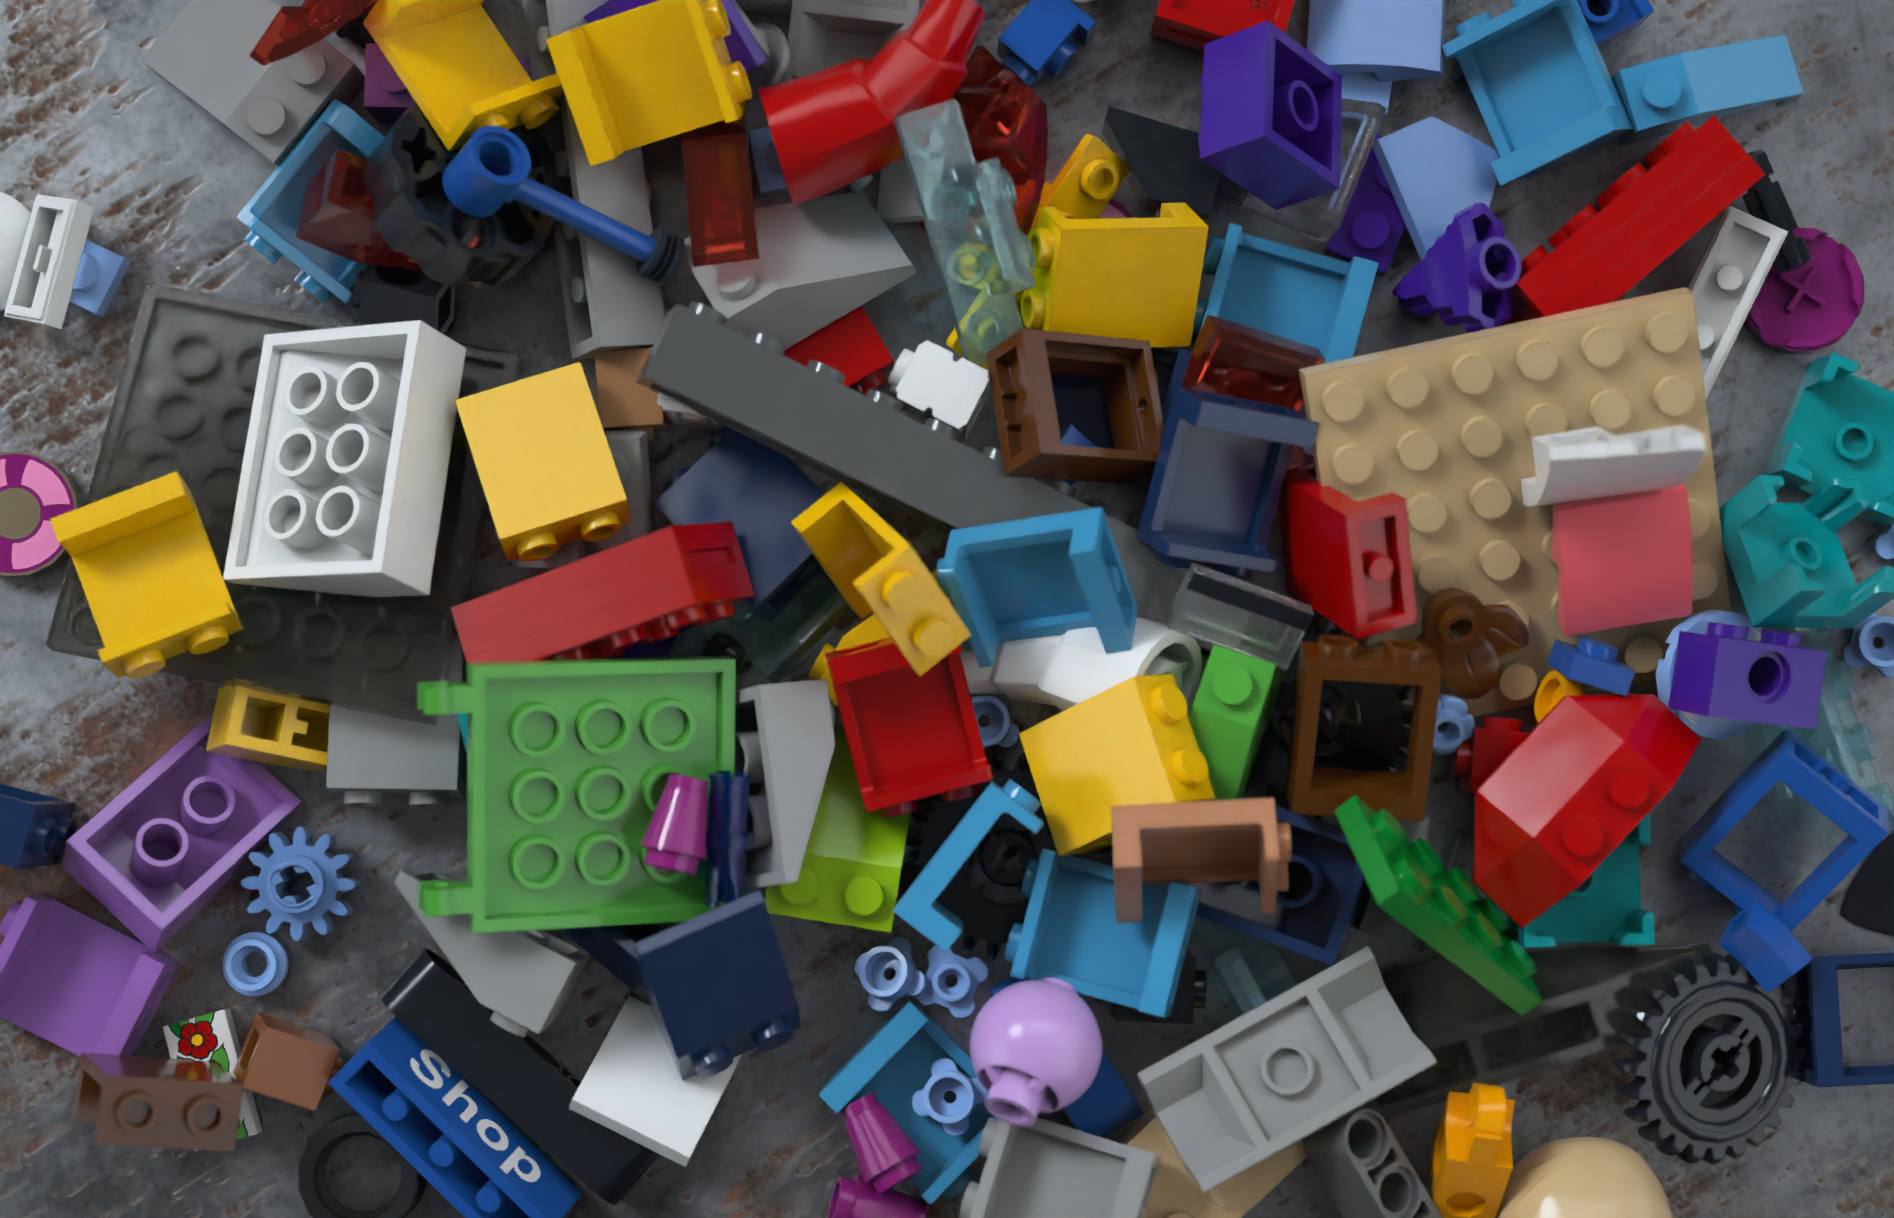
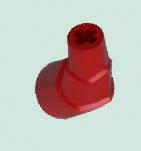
[758,0,985,208]

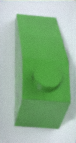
[1189,644,1285,801]

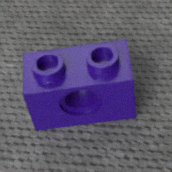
[1668,622,1827,729]

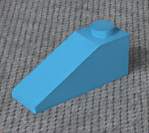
[1611,34,1804,147]

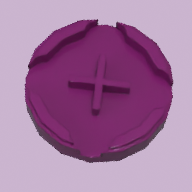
[1743,228,1864,354]

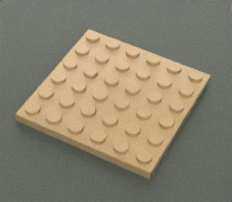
[1299,287,1731,729]

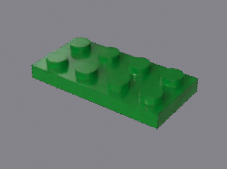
[1334,795,1543,1016]

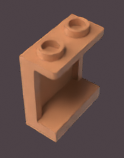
[1111,798,1291,923]

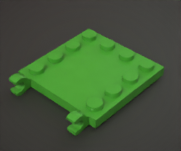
[418,656,736,934]

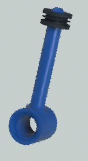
[442,126,685,285]

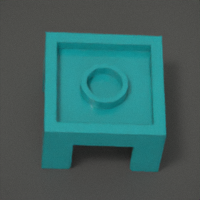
[1762,352,1894,528]
[1719,475,1894,629]
[1509,813,1655,947]

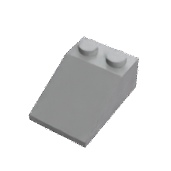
[141,0,365,167]
[682,191,917,348]
[734,679,835,892]
[394,866,591,1037]

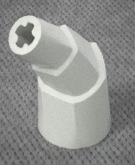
[960,617,1202,715]

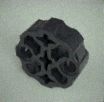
[364,101,565,287]

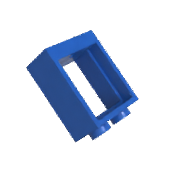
[1680,729,1889,932]

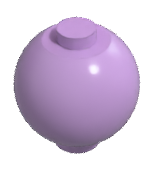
[970,977,1102,1127]

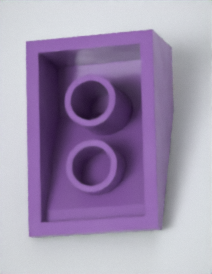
[62,715,302,954]

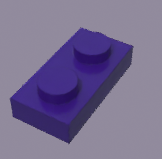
[1324,133,1406,277]

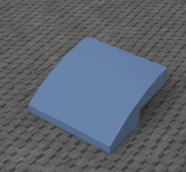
[1307,0,1446,82]

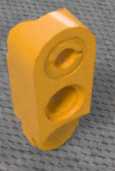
[1429,1083,1515,1218]

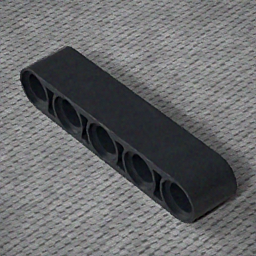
[381,948,659,1205]

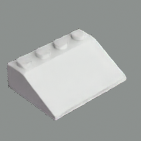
[223,320,466,597]

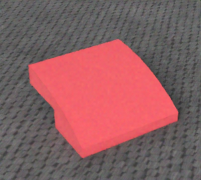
[1551,484,1693,636]

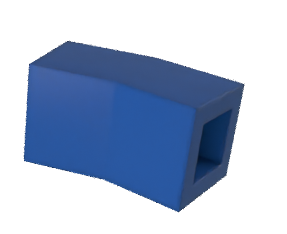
[1719,901,1813,993]

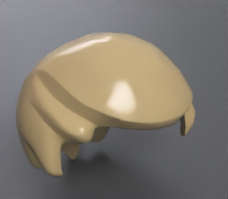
[1495,1136,1674,1218]

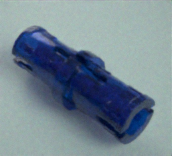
[703,770,754,908]

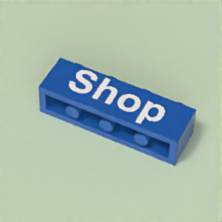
[328,1017,583,1218]

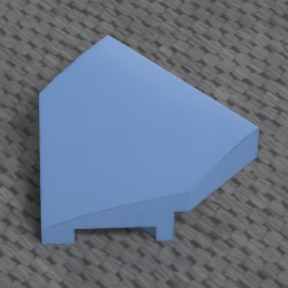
[1371,116,1500,260]

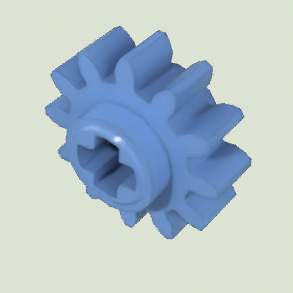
[241,826,361,941]

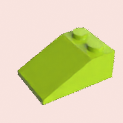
[765,726,911,933]

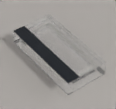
[1165,563,1314,670]

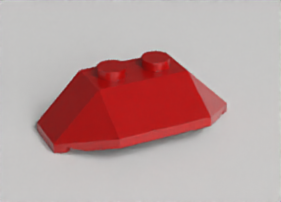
[1473,694,1701,929]

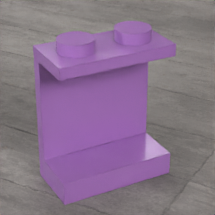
[0,893,181,1057]

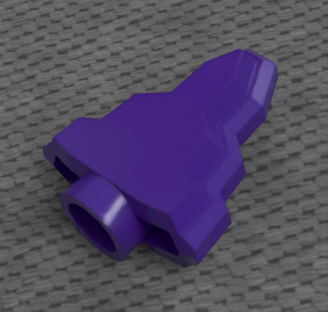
[1392,203,1522,333]

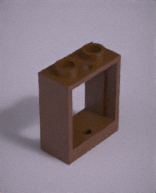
[986,328,1165,484]
[1285,635,1442,822]

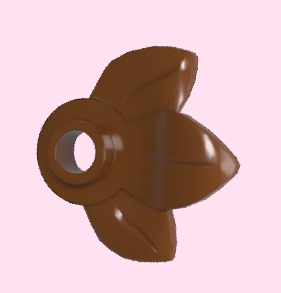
[1413,588,1529,699]

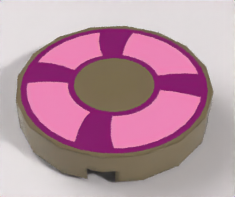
[0,451,83,577]

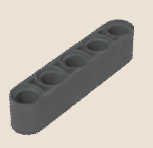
[1302,1109,1442,1218]

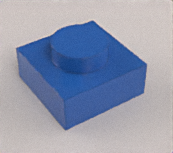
[1547,636,1635,696]

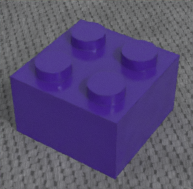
[1198,20,1342,210]

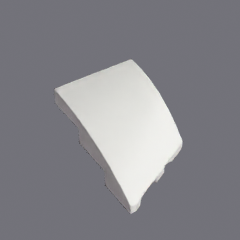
[1521,425,1706,507]

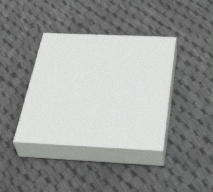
[569,996,743,1167]

